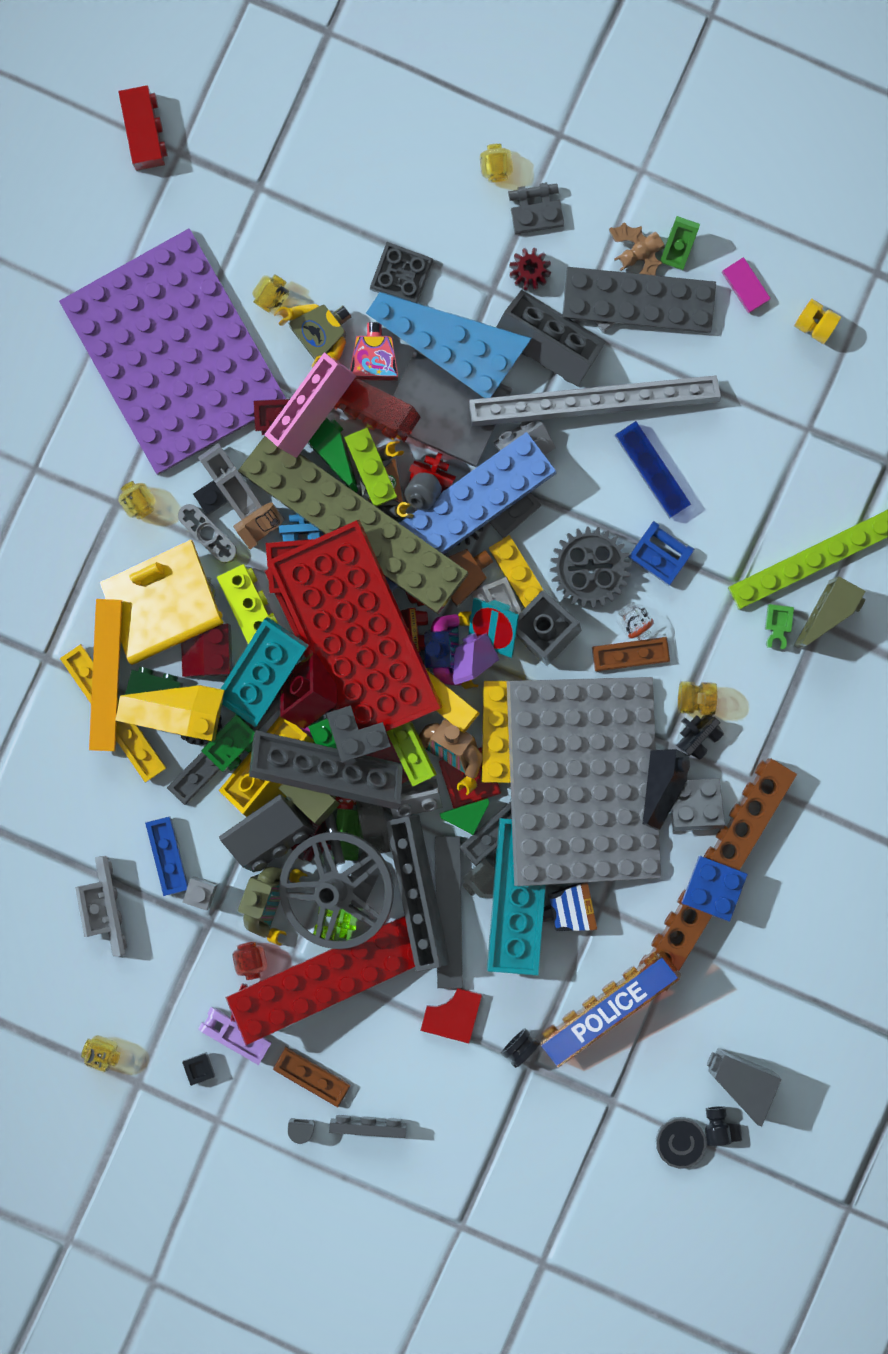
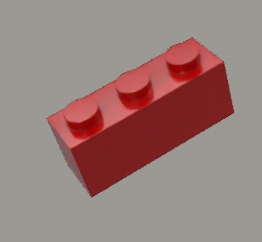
[118,85,168,171]

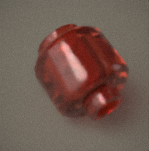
[232,941,267,980]

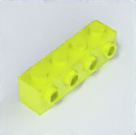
[217,564,278,644]

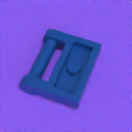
[628,521,695,586]

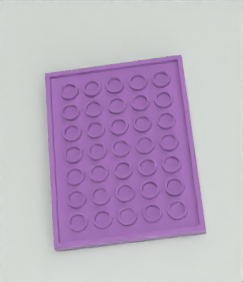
[59,228,286,475]

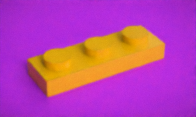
[488,535,543,608]

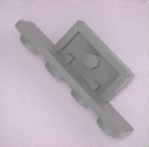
[75,856,127,956]

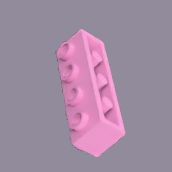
[264,352,356,458]

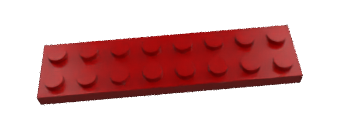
[225,915,415,1045]

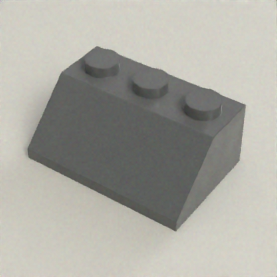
[219,795,315,873]

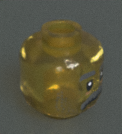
[81,1035,121,1072]

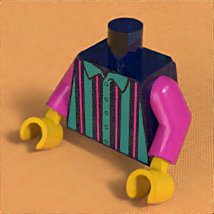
[424,611,479,689]

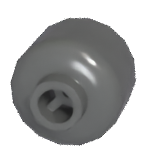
[405,473,442,510]

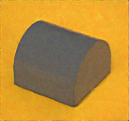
[288,1118,315,1144]

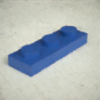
[145,816,188,896]

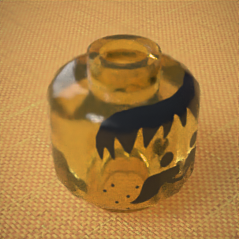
[252,274,289,313]

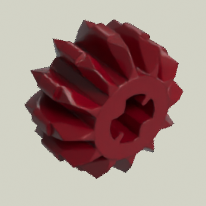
[509,248,551,291]

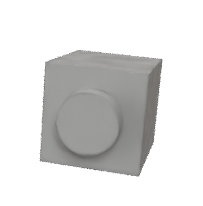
[182,877,218,911]

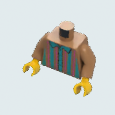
[419,720,483,795]

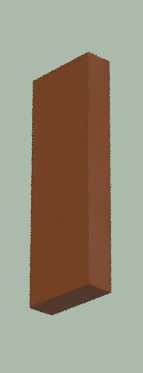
[592,637,670,672]
[272,1047,351,1108]

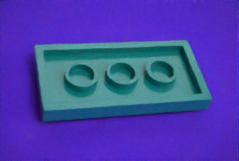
[221,617,309,727]

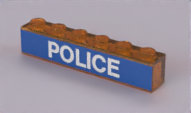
[540,950,681,1068]

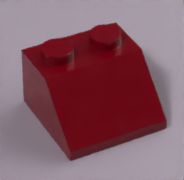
[181,623,233,677]
[280,653,337,729]

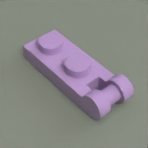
[198,1007,272,1065]

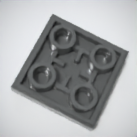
[370,242,433,303]

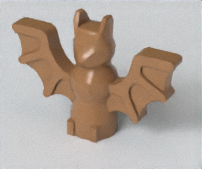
[609,222,665,275]

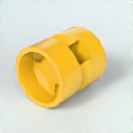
[794,298,841,344]

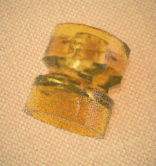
[678,681,717,715]

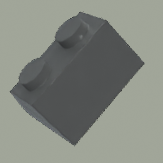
[516,590,582,666]

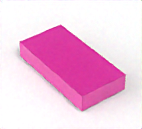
[722,257,771,314]

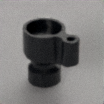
[705,1106,742,1146]

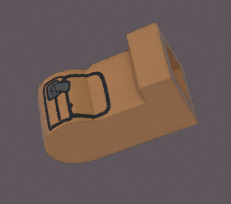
[233,502,284,549]

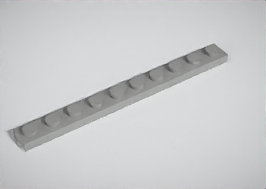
[469,375,721,427]

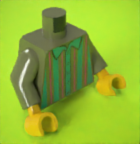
[238,866,308,946]

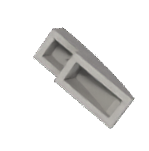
[198,443,262,520]

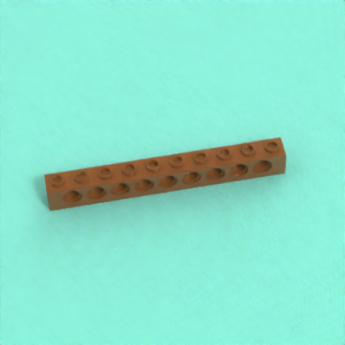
[638,758,797,991]

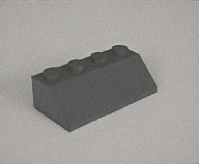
[496,290,606,387]

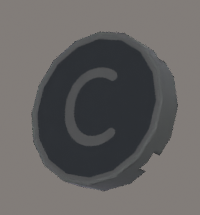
[656,1117,707,1169]

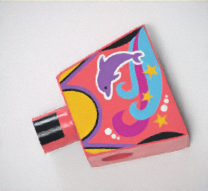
[350,322,398,381]

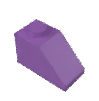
[453,633,500,685]

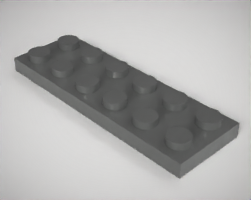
[562,267,716,333]
[249,730,403,810]

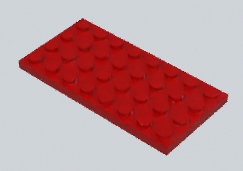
[267,519,442,731]

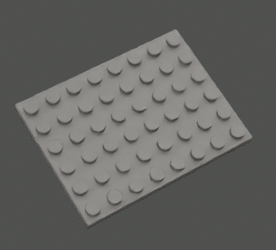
[507,677,661,886]

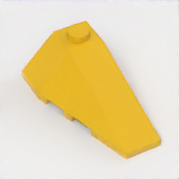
[115,685,225,741]

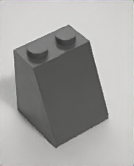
[707,1048,782,1127]

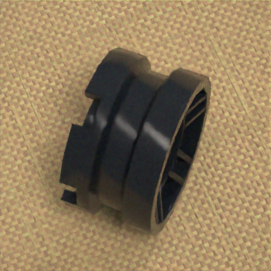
[501,1028,540,1068]

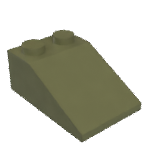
[794,576,866,648]

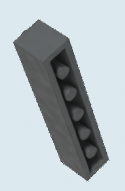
[386,815,450,972]

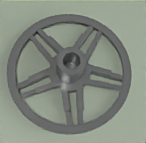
[279,832,394,949]

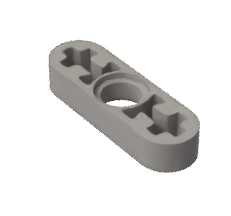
[178,504,237,563]

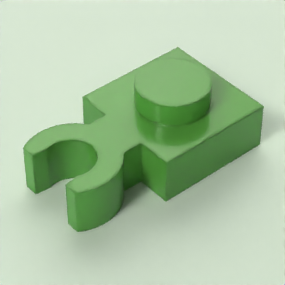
[765,604,794,649]

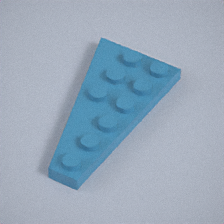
[366,292,532,398]

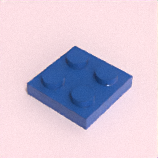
[681,856,748,922]

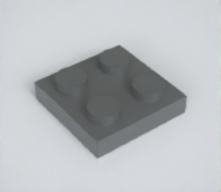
[671,778,725,831]

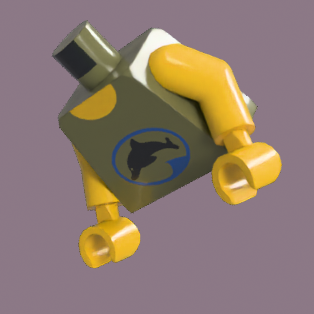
[274,304,351,368]

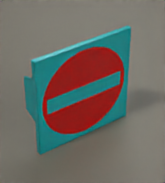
[468,597,519,658]

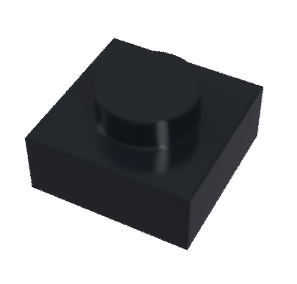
[193,480,228,516]
[182,1052,215,1086]

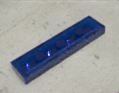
[615,421,691,519]

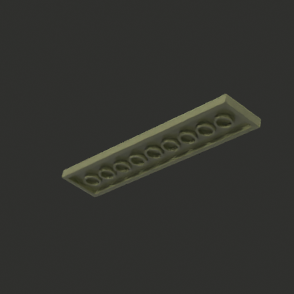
[238,436,469,615]

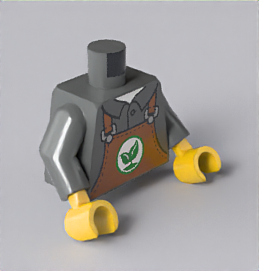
[345,441,414,518]

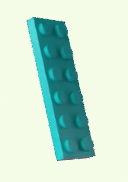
[487,818,546,975]

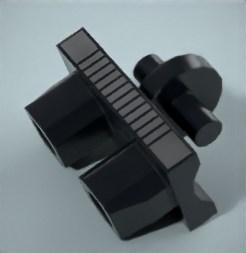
[676,712,724,760]

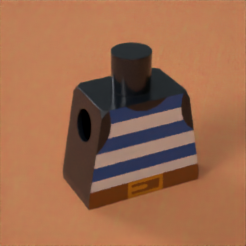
[543,882,597,931]

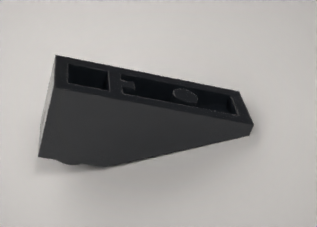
[642,749,690,830]

